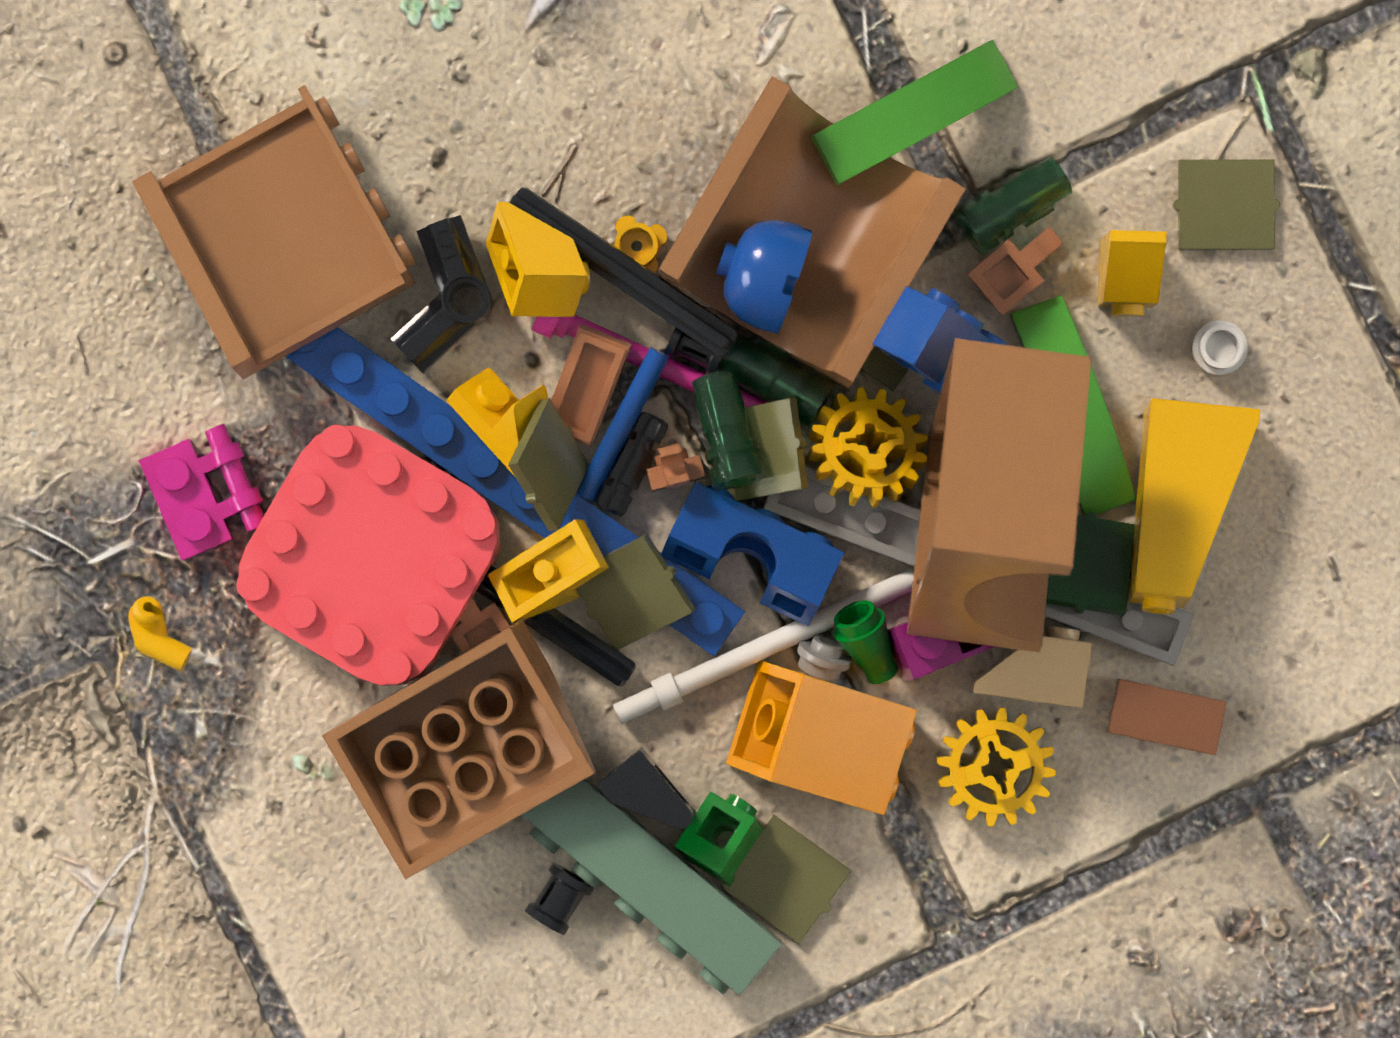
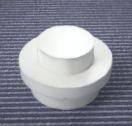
[1192,320,1248,375]

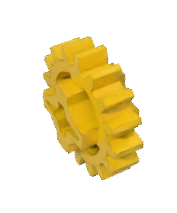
[807,387,928,508]
[936,707,1056,827]

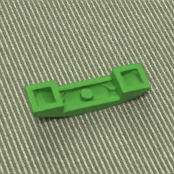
[810,39,1018,185]
[1009,295,1137,516]

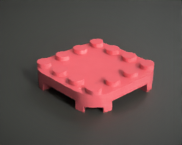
[236,425,502,686]

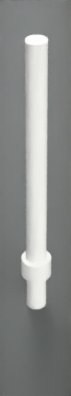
[613,568,914,724]

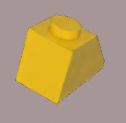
[485,202,590,317]
[1098,230,1167,317]

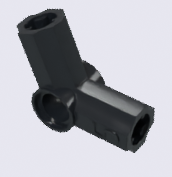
[391,215,493,374]

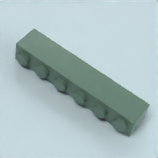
[522,779,782,995]

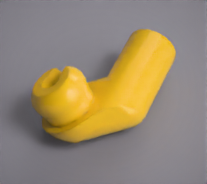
[128,596,193,672]

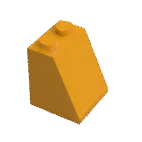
[726,661,917,815]

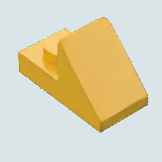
[446,367,548,478]
[488,519,609,623]

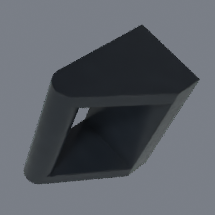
[597,747,693,829]

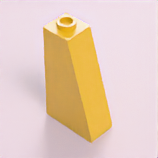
[1128,398,1261,614]

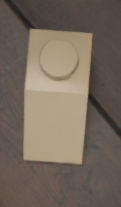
[970,626,1092,709]

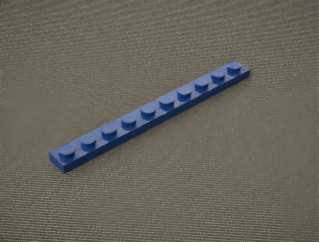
[285,327,745,656]

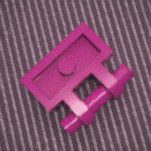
[138,424,264,561]

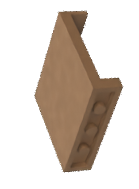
[132,85,416,380]

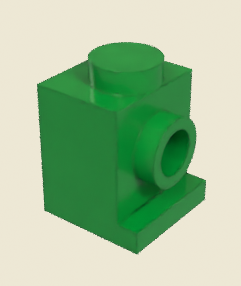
[675,791,763,887]

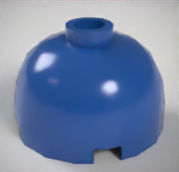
[716,220,813,334]

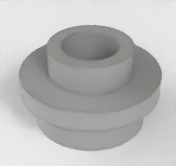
[797,635,851,681]

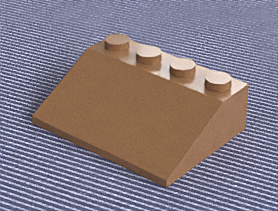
[322,619,596,880]

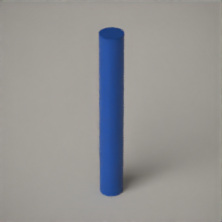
[576,347,669,502]

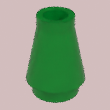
[834,600,898,684]

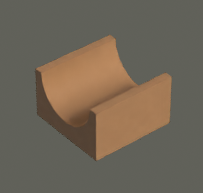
[659,76,966,391]
[907,338,1092,652]

